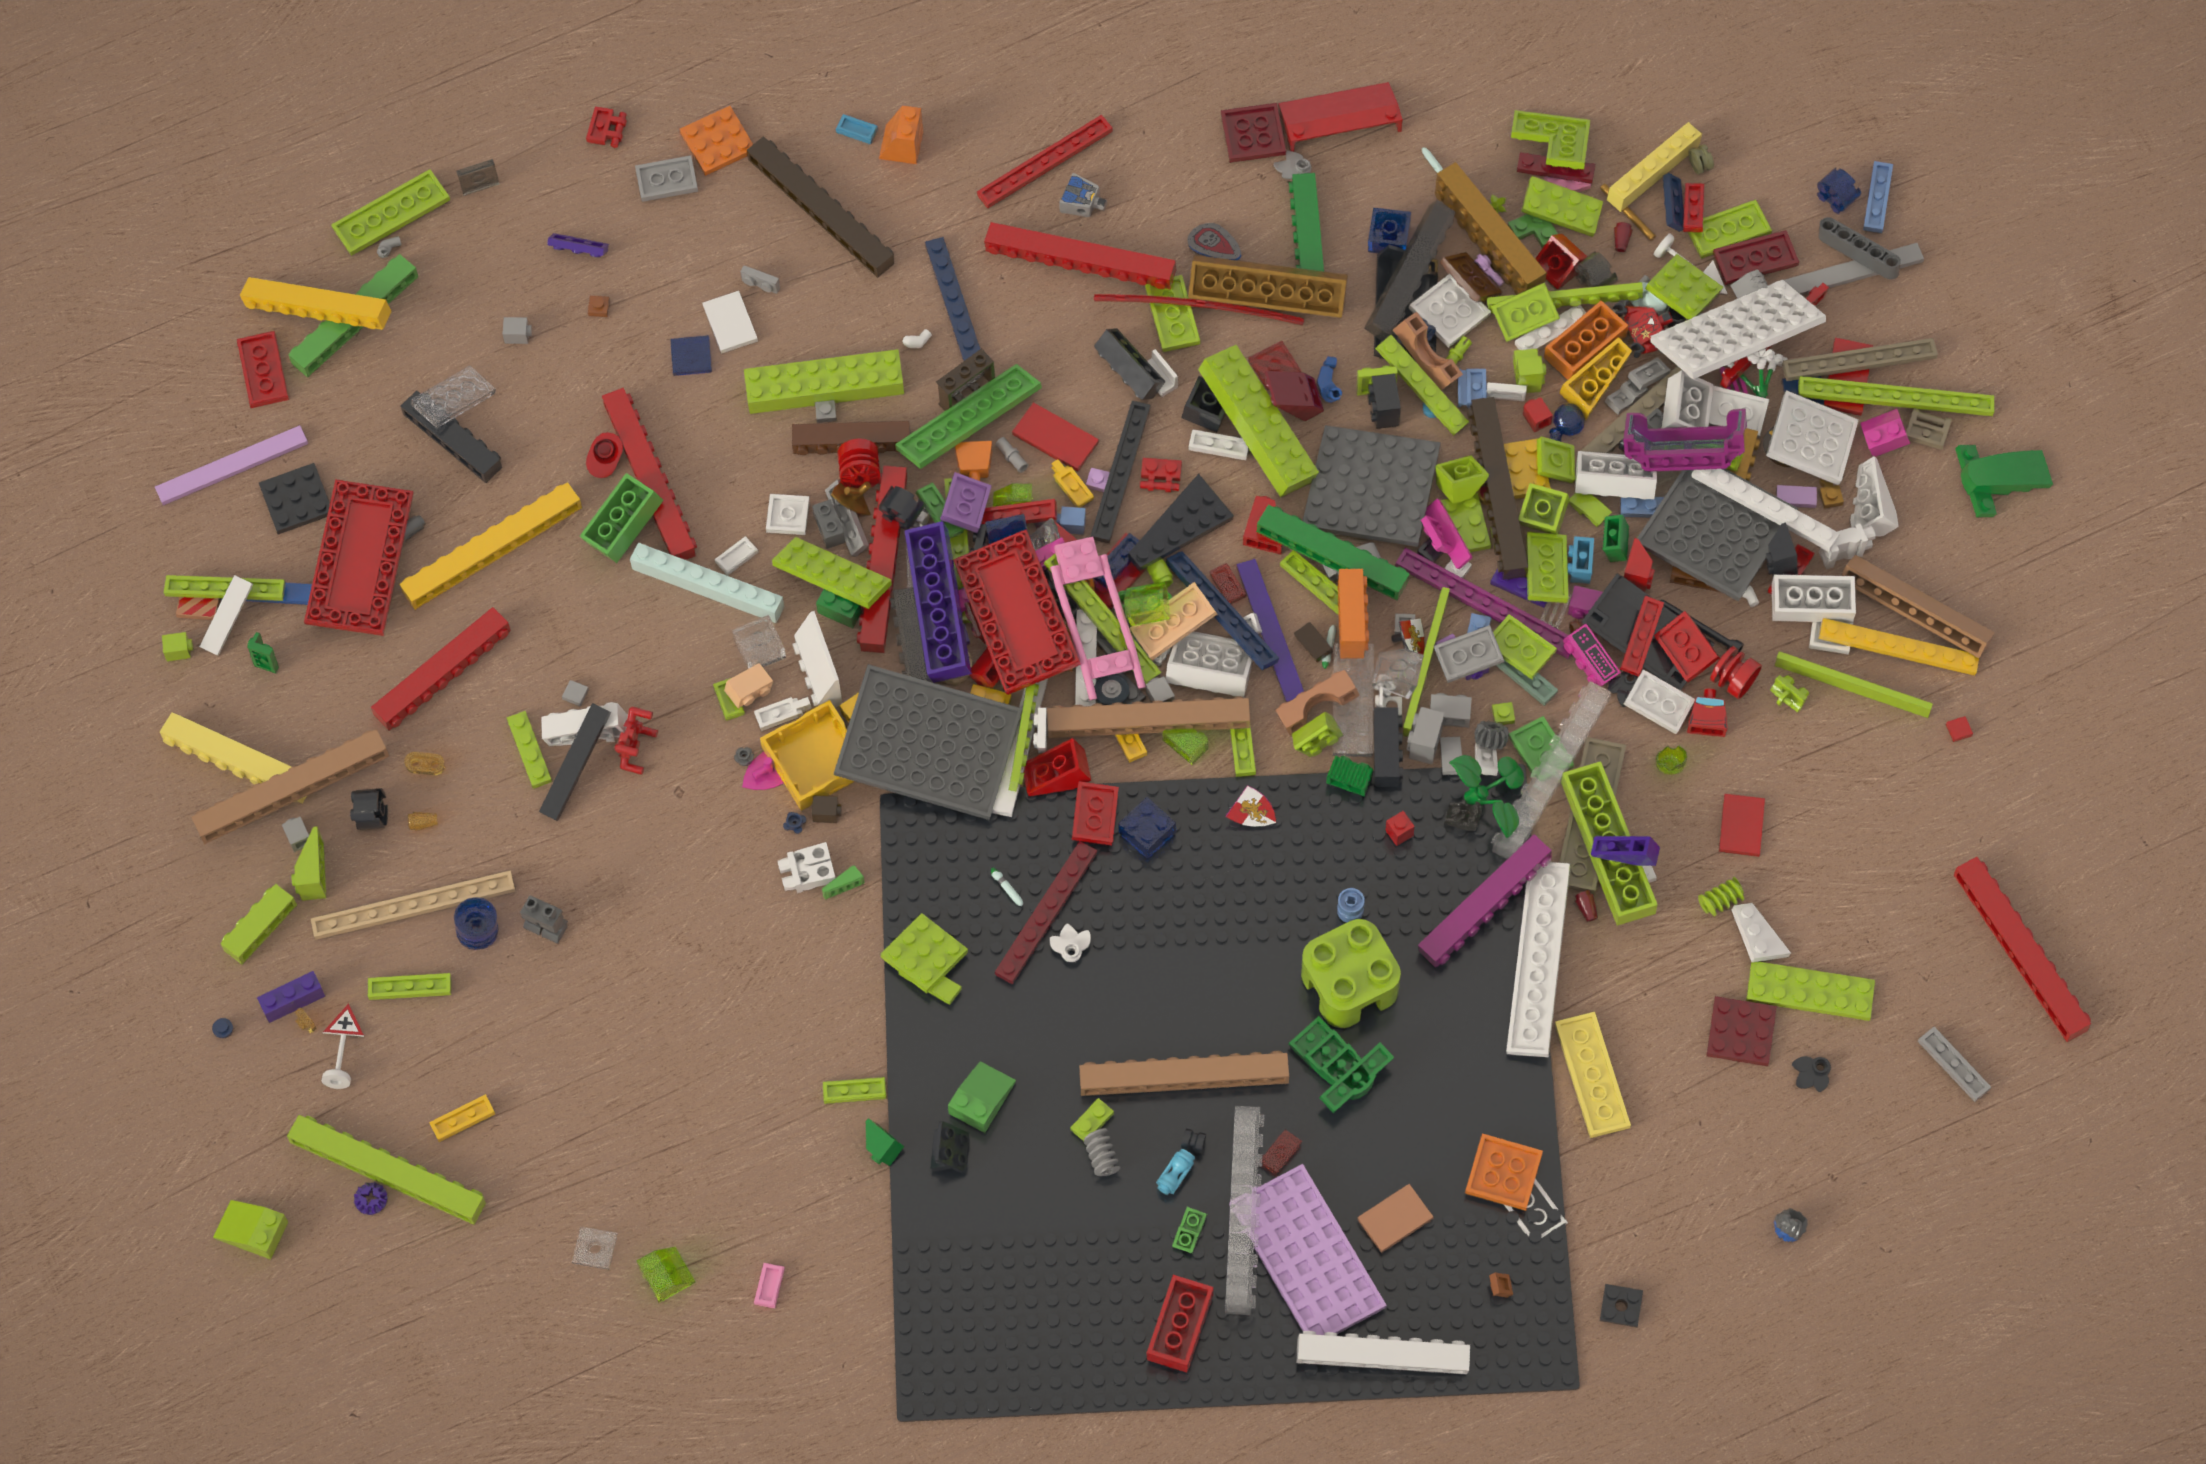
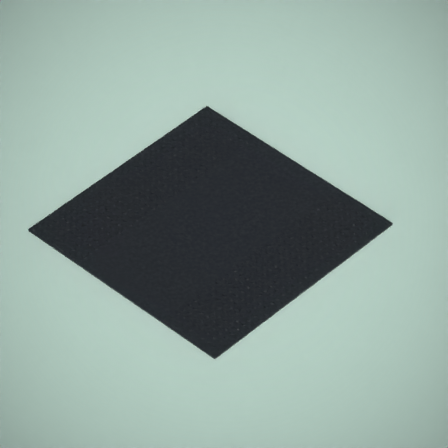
[880,764,1580,1422]

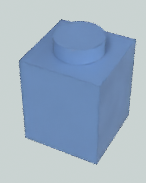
[1057,506,1086,535]

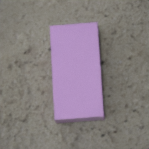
[1776,485,1817,508]

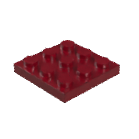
[1221,103,1286,163]
[1706,996,1777,1066]

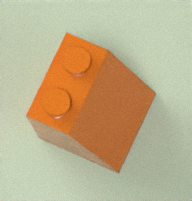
[879,105,923,164]

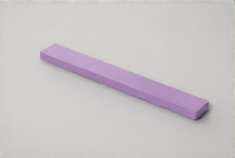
[155,425,308,505]

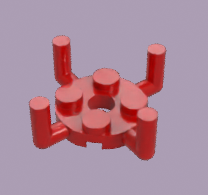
[614,707,658,775]

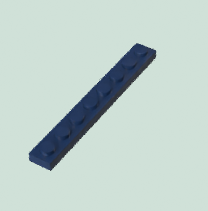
[925,237,980,361]
[1166,551,1279,671]

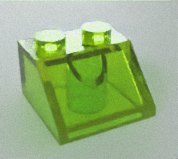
[1124,581,1170,626]
[636,1247,696,1303]

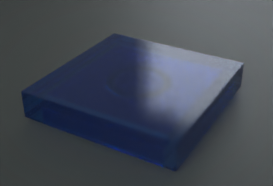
[670,335,712,376]

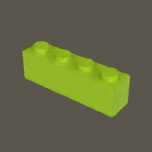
[220,884,297,965]

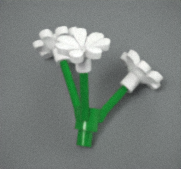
[1718,348,1788,398]

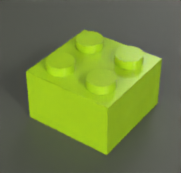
[1518,483,1570,534]

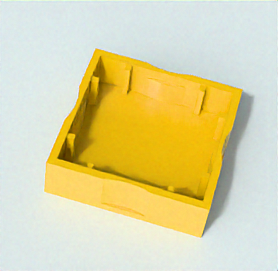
[760,700,855,811]

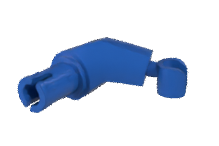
[1316,356,1342,403]

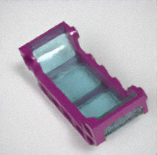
[1623,409,1747,471]

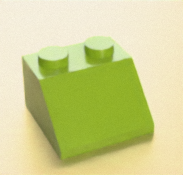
[1436,455,1489,503]

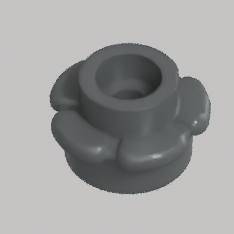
[734,747,754,766]

